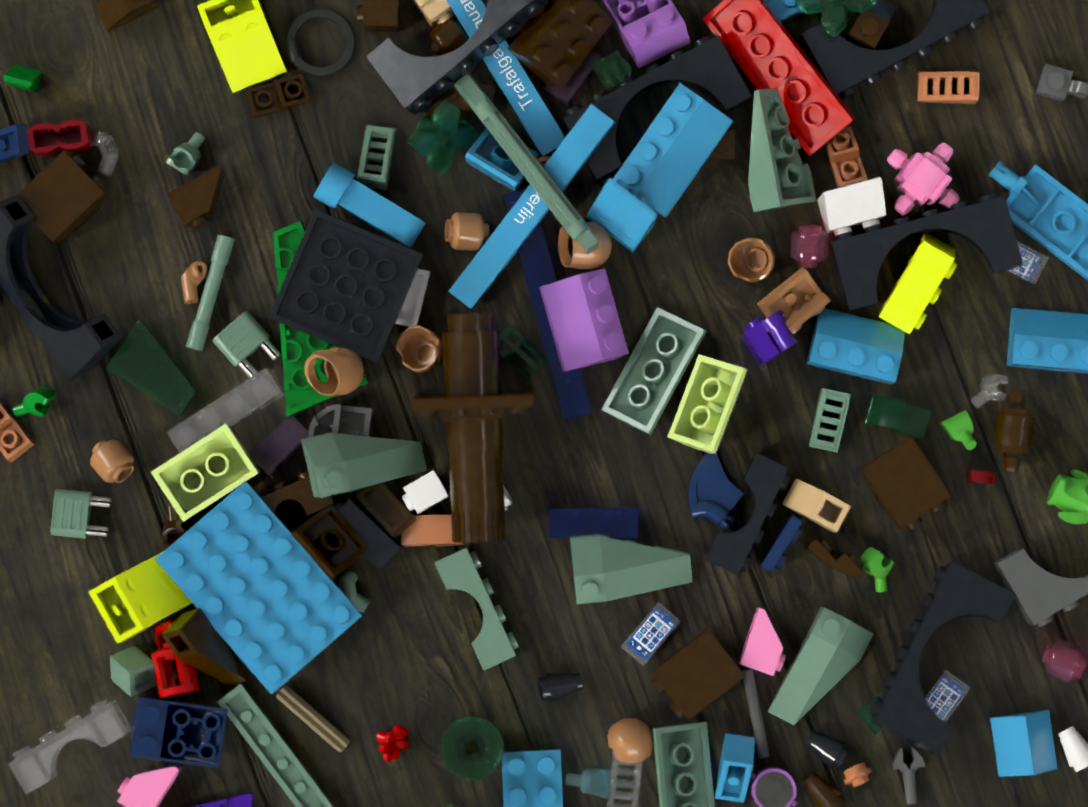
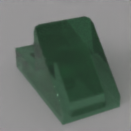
[866,395,932,440]

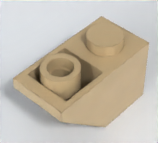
[782,478,851,533]

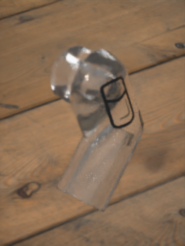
[93,132,120,176]

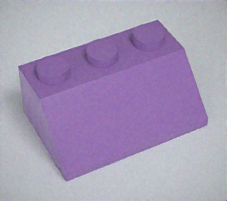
[539,269,629,372]

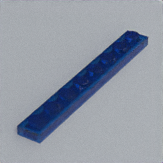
[503,188,593,421]

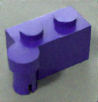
[741,310,798,367]

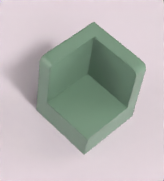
[110,646,156,697]

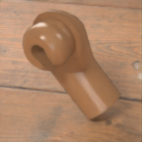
[181,261,207,304]

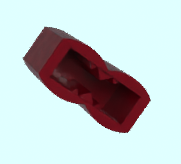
[27,120,94,158]

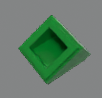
[3,65,42,92]

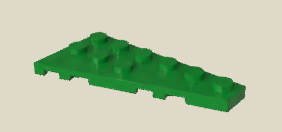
[273,221,368,417]

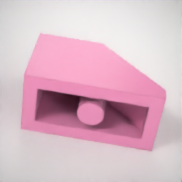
[738,608,786,676]
[117,764,183,807]

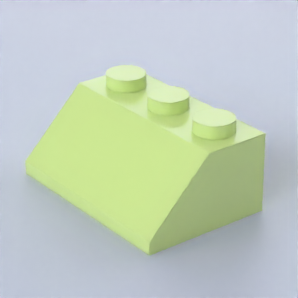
[668,354,747,454]
[151,424,260,522]

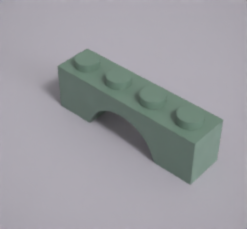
[434,548,519,671]

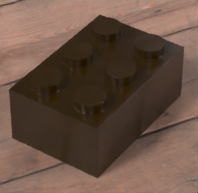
[507,0,613,90]

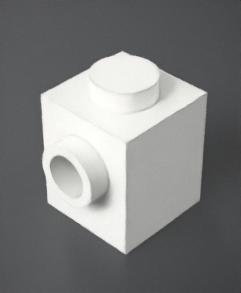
[401,470,449,514]

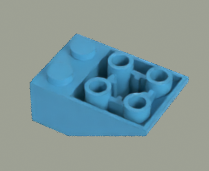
[587,178,658,253]

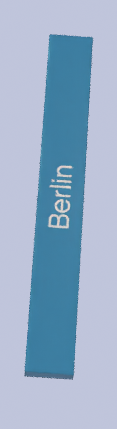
[448,104,615,310]

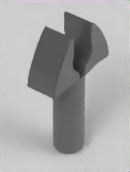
[891,747,926,805]

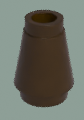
[802,772,845,807]

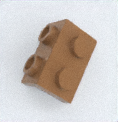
[757,267,831,334]

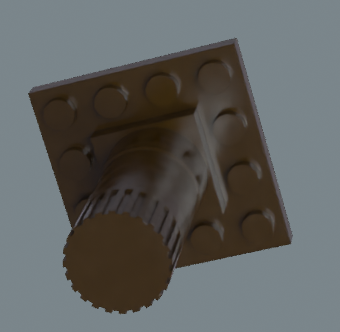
[411,312,534,543]

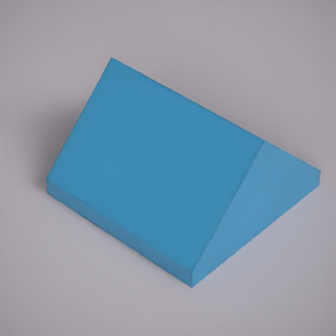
[465,128,539,193]
[990,710,1058,777]

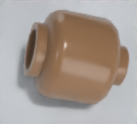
[444,212,489,251]
[90,439,135,483]

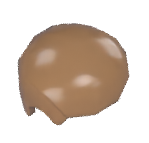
[728,237,775,282]
[396,325,443,373]
[607,718,653,764]

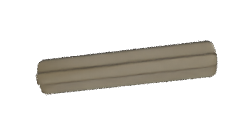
[276,686,350,752]

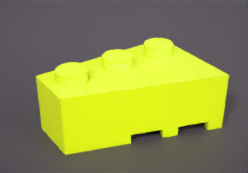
[879,232,957,334]

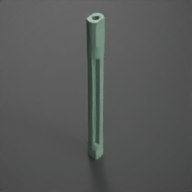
[454,74,599,255]

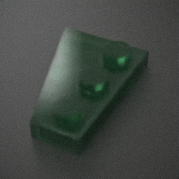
[106,319,197,417]

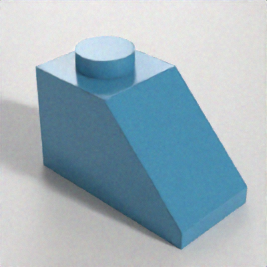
[715,733,755,803]

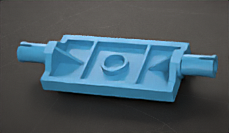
[988,161,1088,281]

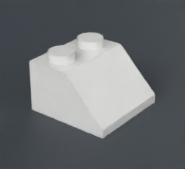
[817,177,886,237]

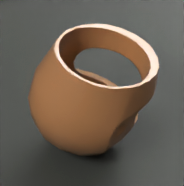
[558,222,612,269]
[304,347,364,396]

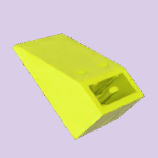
[197,0,287,93]
[89,552,192,644]

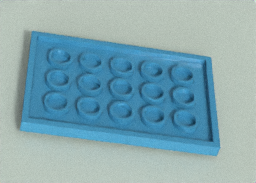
[155,481,363,695]

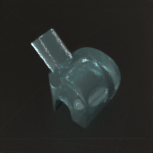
[566,768,611,798]

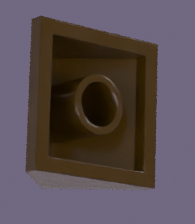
[292,503,370,579]

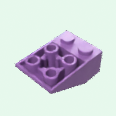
[602,0,691,69]

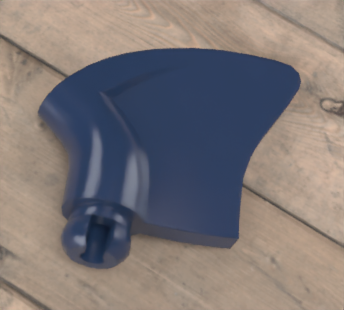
[688,453,744,530]

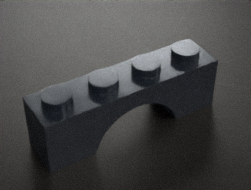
[704,453,790,575]

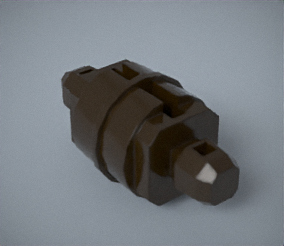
[993,389,1035,472]

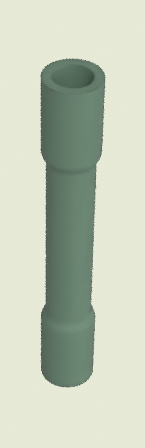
[186,234,235,352]

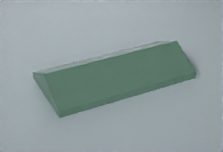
[601,307,707,435]
[653,722,715,807]

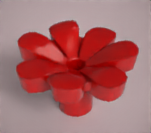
[376,725,409,763]

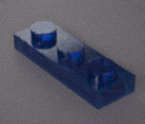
[549,508,638,538]

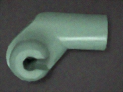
[337,570,370,613]

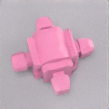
[887,143,960,215]

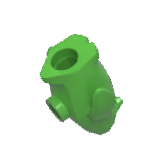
[1046,470,1088,524]

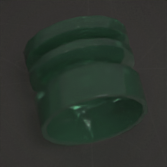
[440,716,504,780]

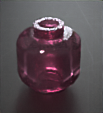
[790,224,829,268]
[1042,640,1088,683]

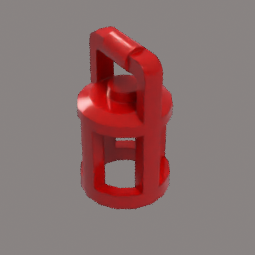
[151,620,200,699]

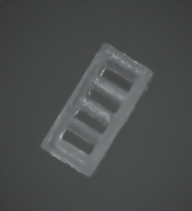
[607,751,642,807]

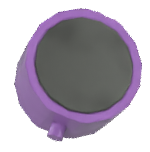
[750,767,797,807]

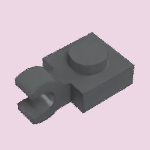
[1035,63,1088,101]

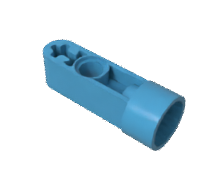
[313,162,426,249]

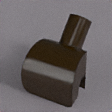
[162,505,189,550]

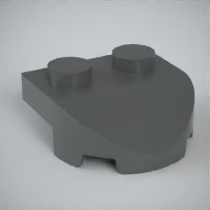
[308,404,373,437]

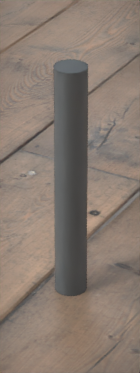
[741,669,770,758]

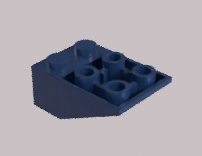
[129,695,228,768]

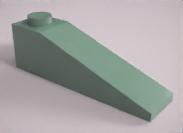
[748,88,817,212]
[301,433,427,498]
[570,534,692,604]
[767,607,874,725]

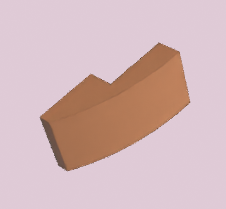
[825,126,868,188]
[0,402,34,463]
[401,515,465,547]

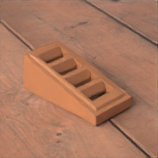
[917,71,980,104]

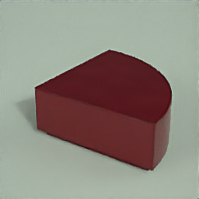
[966,470,996,484]

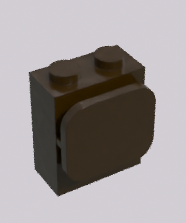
[18,151,109,245]
[859,437,951,530]
[650,629,745,720]

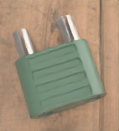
[212,310,280,379]
[50,489,112,539]

